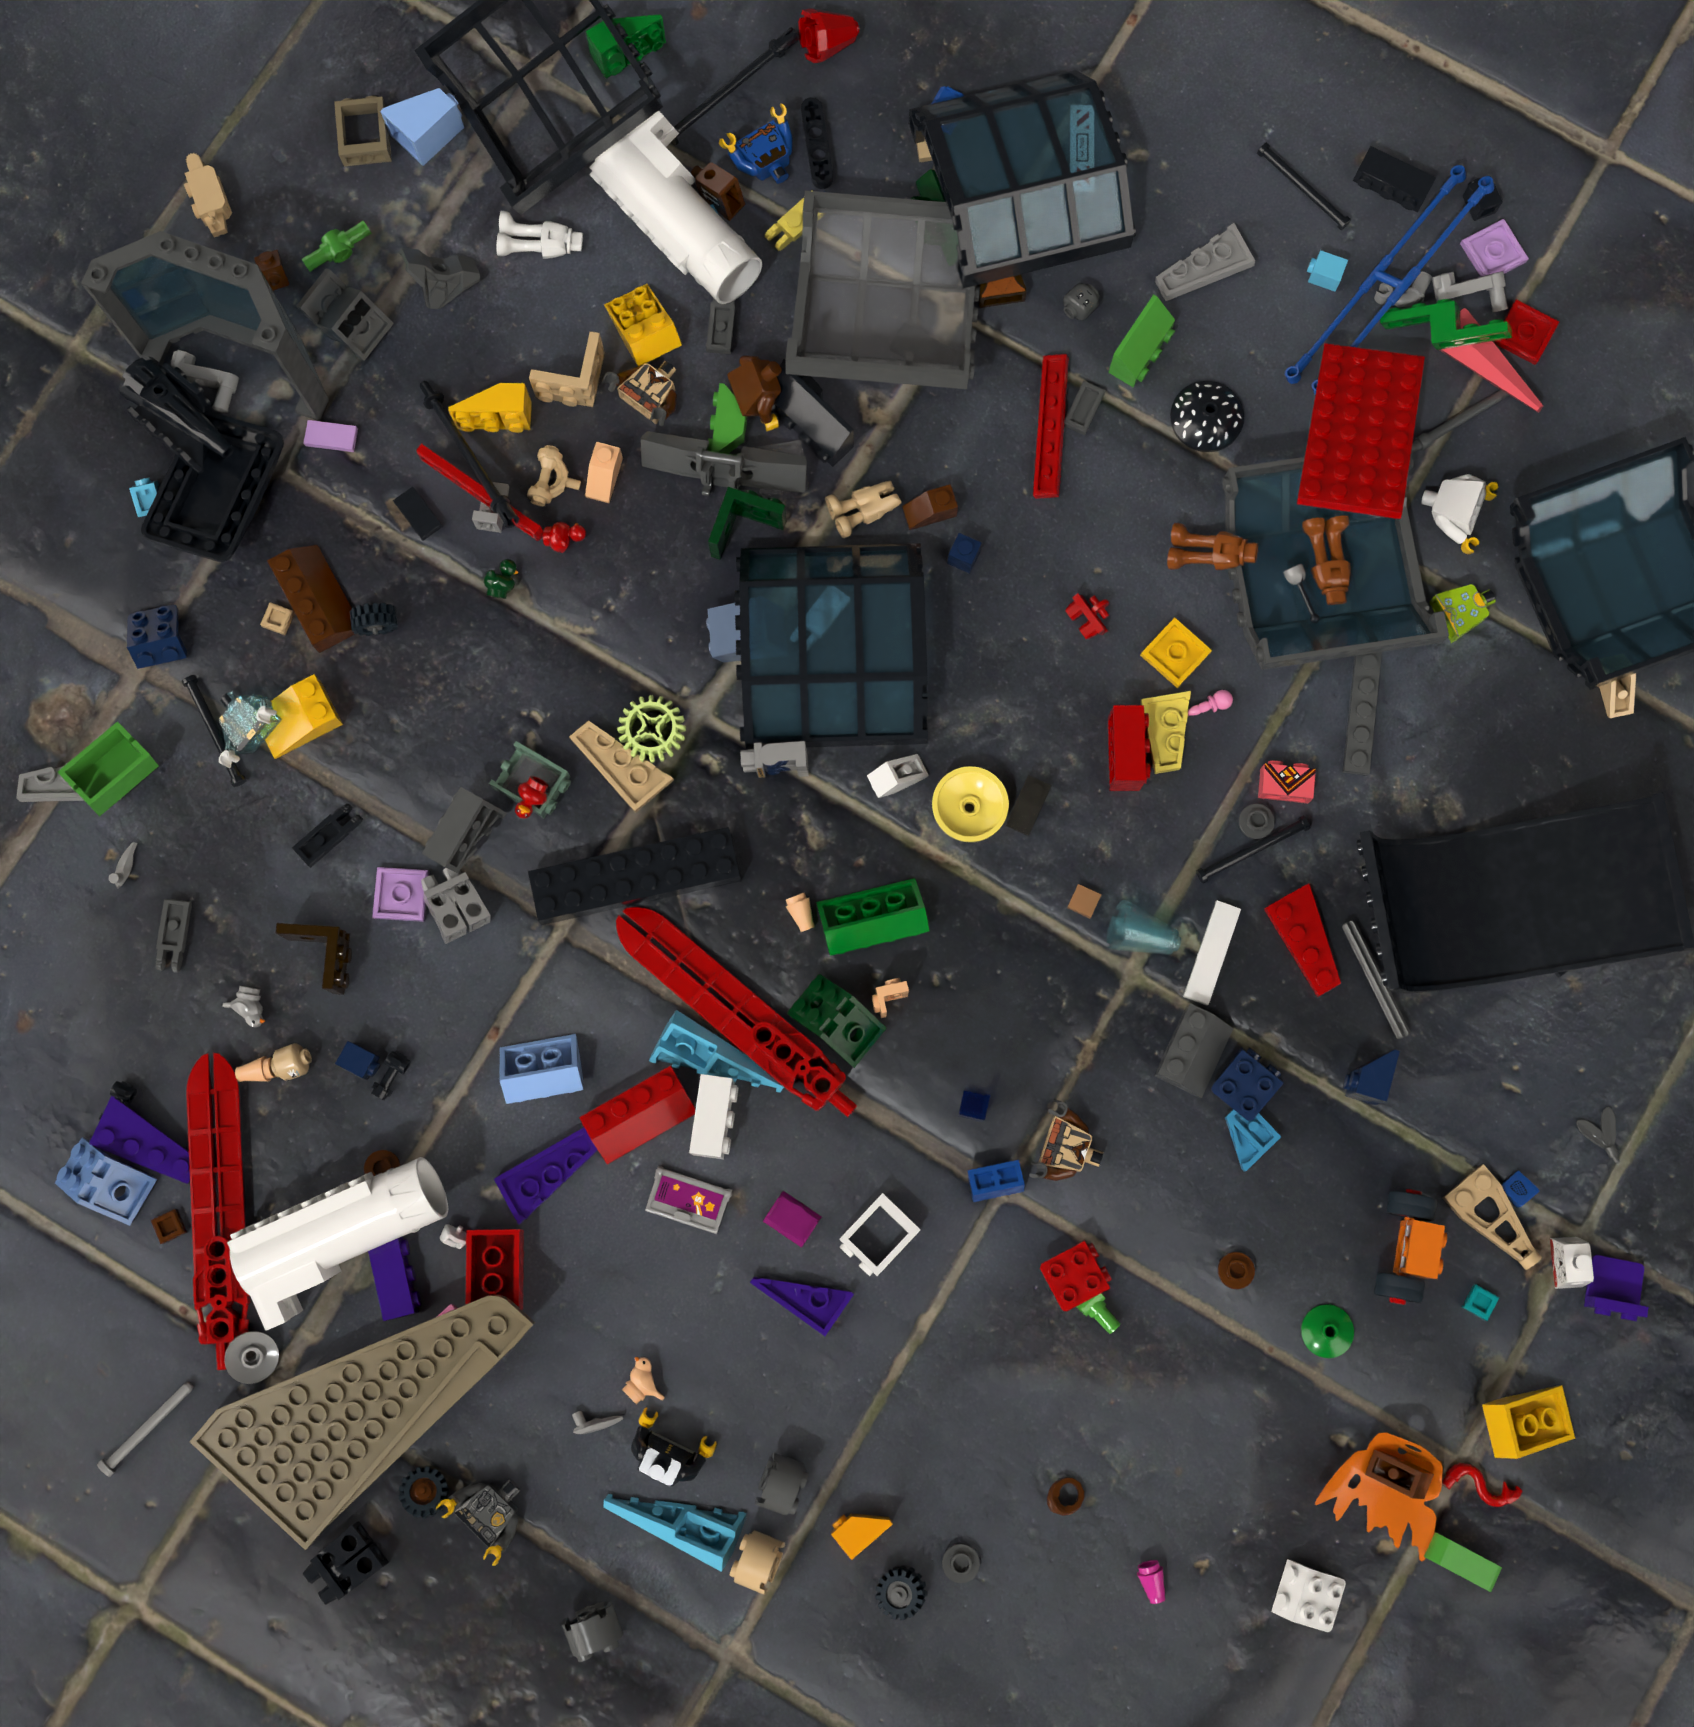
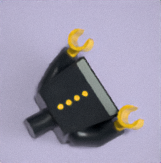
[631,1407,717,1486]

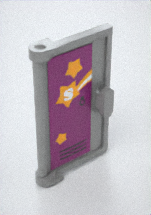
[645,1166,733,1234]

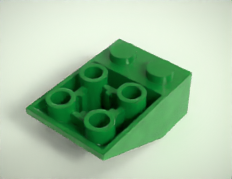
[585,14,666,79]

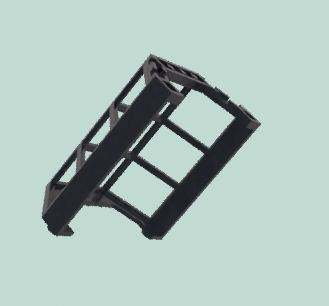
[415,0,663,214]

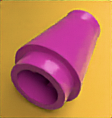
[1137,1560,1166,1604]

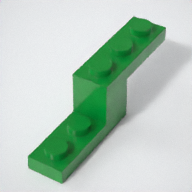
[1380,299,1512,350]

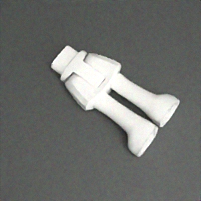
[497,211,583,259]

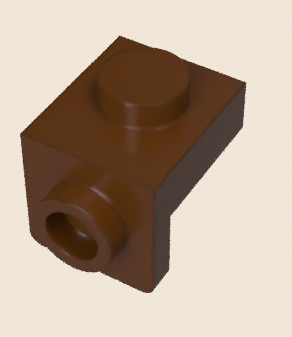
[254,250,289,291]

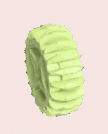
[617,695,686,763]

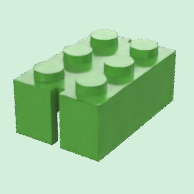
[58,721,159,817]

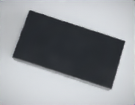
[393,487,443,541]

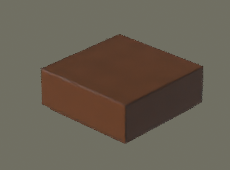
[151,1209,187,1244]

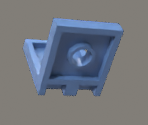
[55,1137,157,1226]

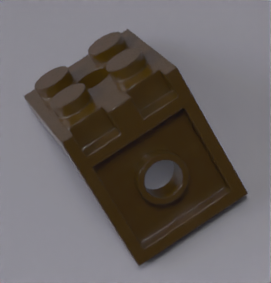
[276,923,352,995]

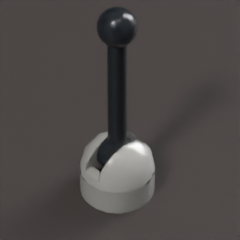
[1283,564,1320,624]

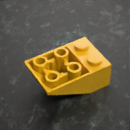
[604,284,682,366]
[448,383,532,433]

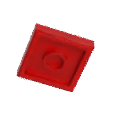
[1493,299,1559,365]

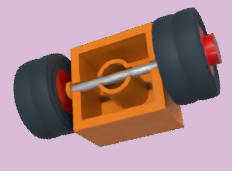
[1374,1189,1447,1305]

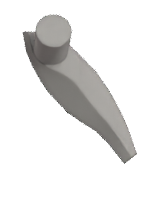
[109,842,137,888]
[572,1411,623,1434]

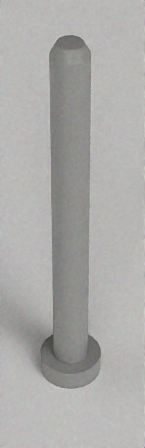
[97,1382,194,1477]

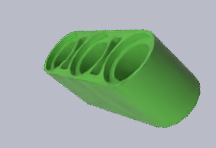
[1424,1532,1502,1592]

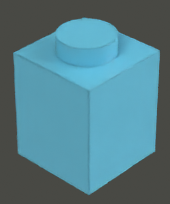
[1307,250,1348,292]

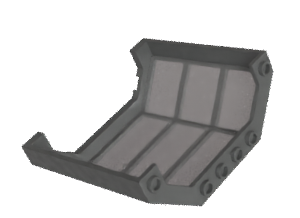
[786,191,987,389]

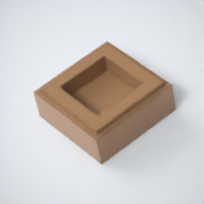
[1067,884,1101,919]

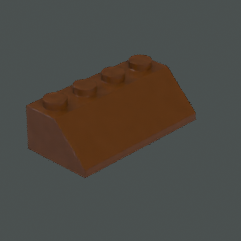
[267,545,355,653]

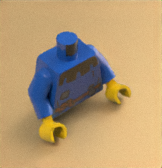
[719,104,793,184]

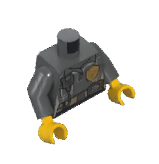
[436,1479,521,1566]

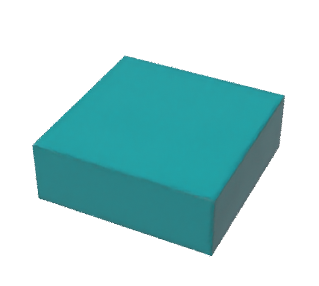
[1462,1284,1499,1321]

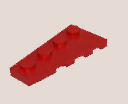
[1264,883,1341,997]

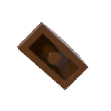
[902,484,958,530]
[1365,1450,1434,1499]

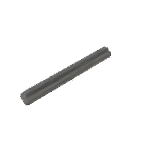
[1342,920,1411,1039]

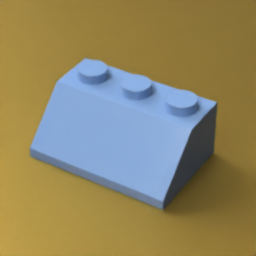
[500,1034,583,1104]

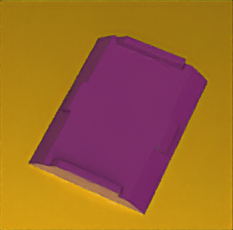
[763,1191,822,1248]

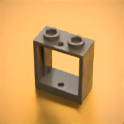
[334,96,392,167]

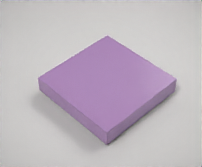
[1460,219,1529,277]
[372,867,430,922]

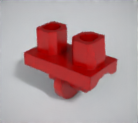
[1065,593,1110,640]

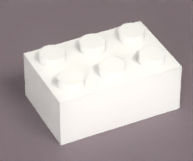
[689,1074,739,1160]

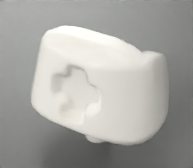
[440,1224,466,1249]

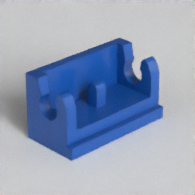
[968,1160,1025,1202]

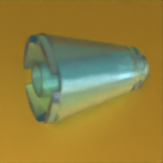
[1106,900,1181,955]

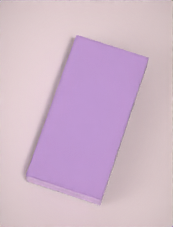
[304,420,358,452]

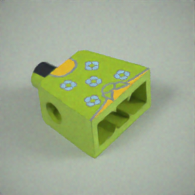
[1429,584,1496,643]

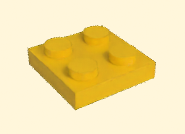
[1140,617,1212,689]

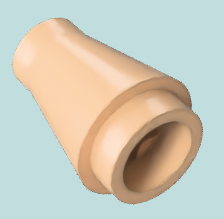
[785,892,815,932]
[235,1056,276,1082]

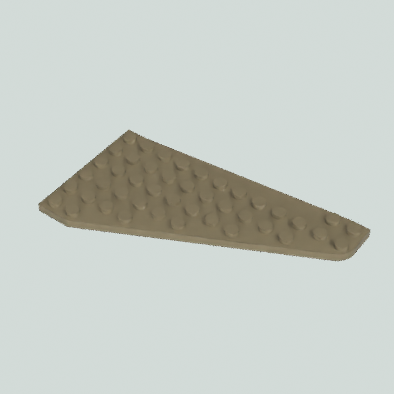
[190,1294,536,1550]

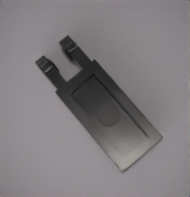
[292,803,363,868]

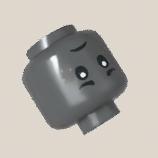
[1063,283,1100,320]

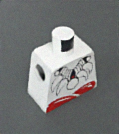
[1550,1237,1594,1289]

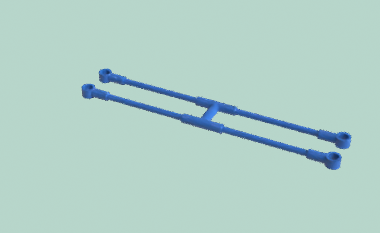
[1285,165,1495,395]

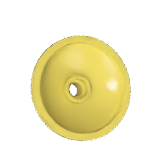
[932,766,1009,842]

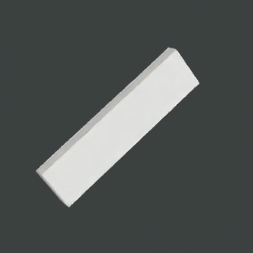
[1183,900,1241,1005]

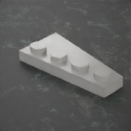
[1155,223,1255,301]
[17,763,121,802]

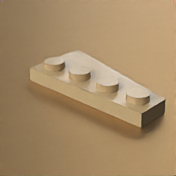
[569,721,674,813]

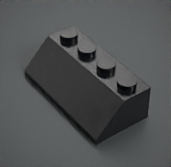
[771,362,854,467]

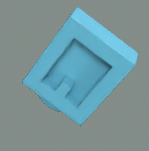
[129,477,159,517]

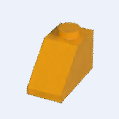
[831,1514,893,1560]

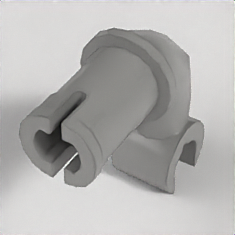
[1374,272,1432,308]

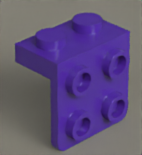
[1584,1255,1649,1322]

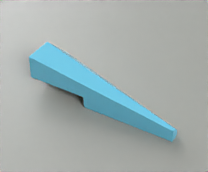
[649,1010,784,1092]
[604,1494,747,1572]

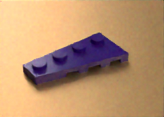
[89,1095,190,1184]
[494,1128,598,1225]

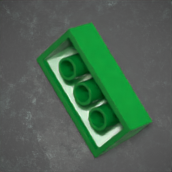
[816,878,930,956]

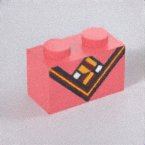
[1258,761,1316,804]

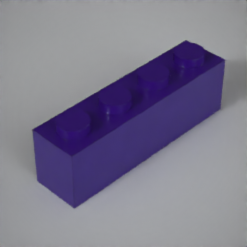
[368,1236,421,1321]

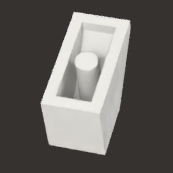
[867,754,929,798]

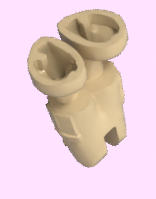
[825,481,901,538]

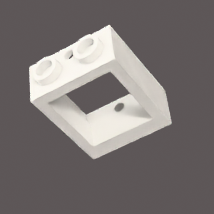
[839,1193,920,1276]

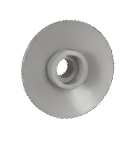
[224,1331,279,1384]

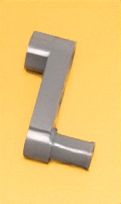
[1432,271,1508,312]
[170,350,239,413]

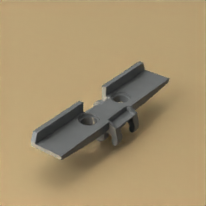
[641,431,807,496]

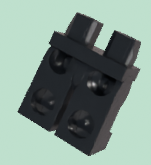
[303,1521,389,1605]

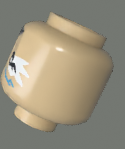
[270,1043,312,1081]

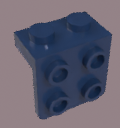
[127,604,187,669]
[1211,1047,1284,1121]

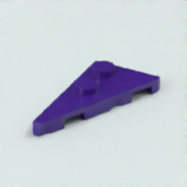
[750,1277,854,1336]

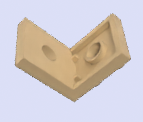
[529,332,605,407]

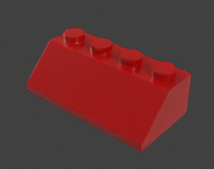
[579,1066,696,1165]

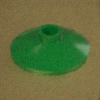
[1301,1304,1354,1358]

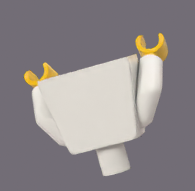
[1422,474,1498,554]

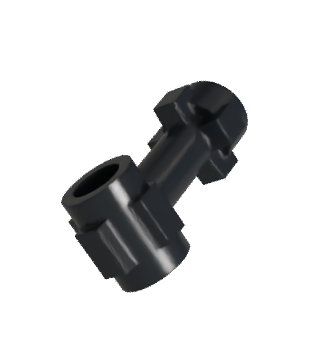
[371,1051,411,1101]
[99,1081,137,1120]

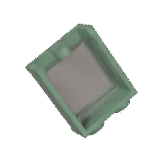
[489,741,571,819]

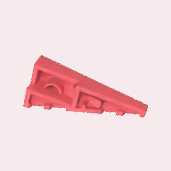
[1440,308,1543,413]

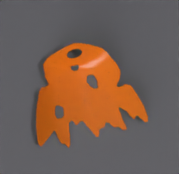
[1315,1432,1443,1561]

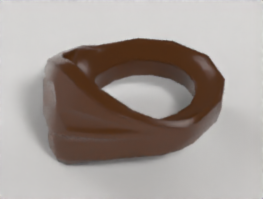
[1047,1477,1084,1516]

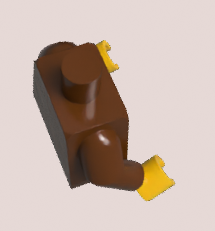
[727,355,782,432]

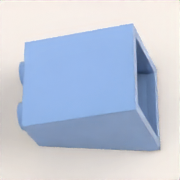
[380,88,464,166]

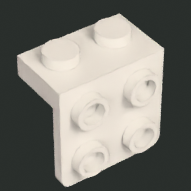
[1271,1559,1346,1632]

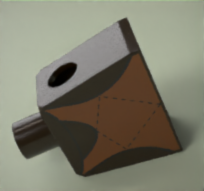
[979,247,1027,308]

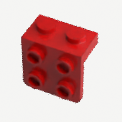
[1040,1239,1112,1311]

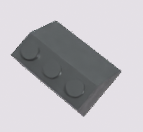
[1154,1003,1233,1098]

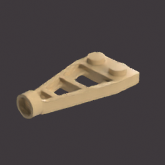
[1442,1164,1542,1270]

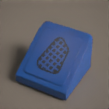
[1501,1171,1540,1208]

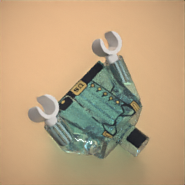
[219,692,282,768]

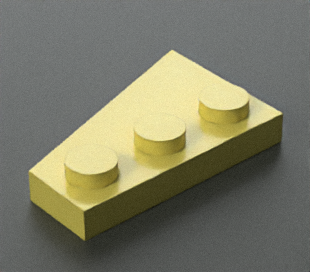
[1140,691,1191,774]

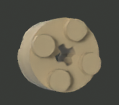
[730,1530,785,1595]

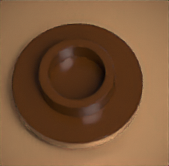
[364,1150,401,1176]
[1218,1252,1255,1289]

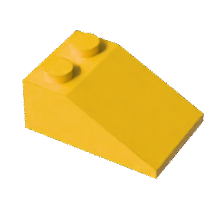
[253,674,343,759]
[1482,1385,1575,1459]

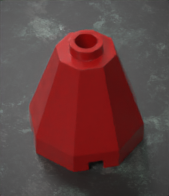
[798,8,859,63]

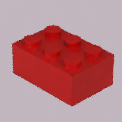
[1108,705,1150,791]
[465,1229,524,1310]

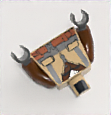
[602,361,677,426]
[1029,1099,1103,1181]

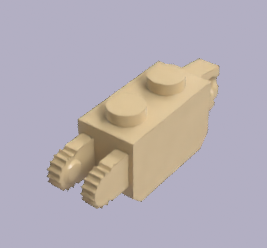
[184,153,232,237]

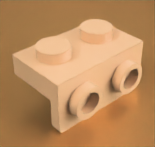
[872,978,909,1018]

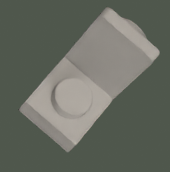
[472,482,509,533]

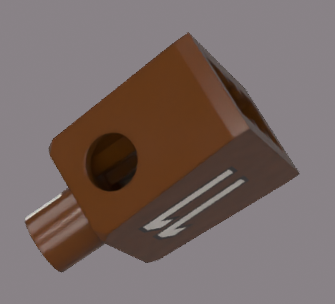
[691,163,746,221]

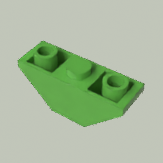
[707,383,747,454]

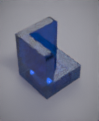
[958,1091,990,1122]

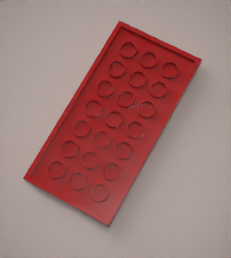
[1297,343,1425,519]

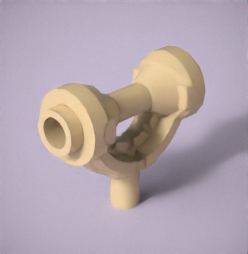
[527,445,581,507]

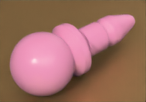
[1188,690,1233,716]

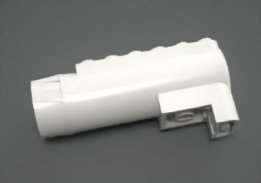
[589,111,762,304]
[227,1157,448,1331]

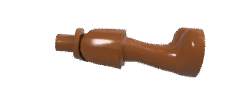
[1302,515,1351,605]
[1167,523,1258,570]

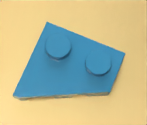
[1225,1109,1281,1172]

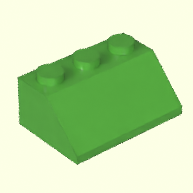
[1108,294,1175,387]

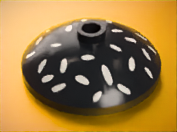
[1170,381,1244,452]

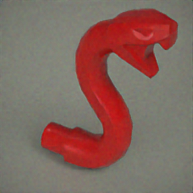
[1442,1463,1523,1507]

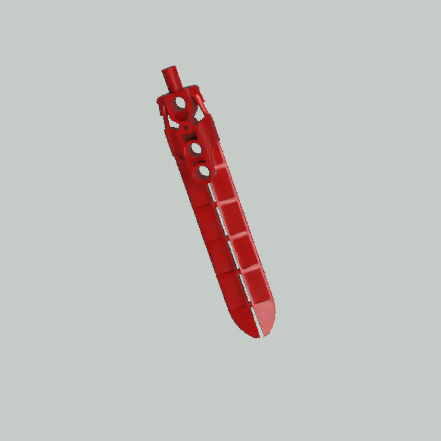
[616,907,857,1118]
[186,1053,250,1370]

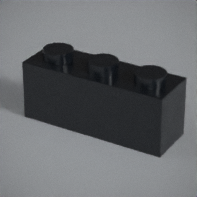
[1353,146,1436,213]

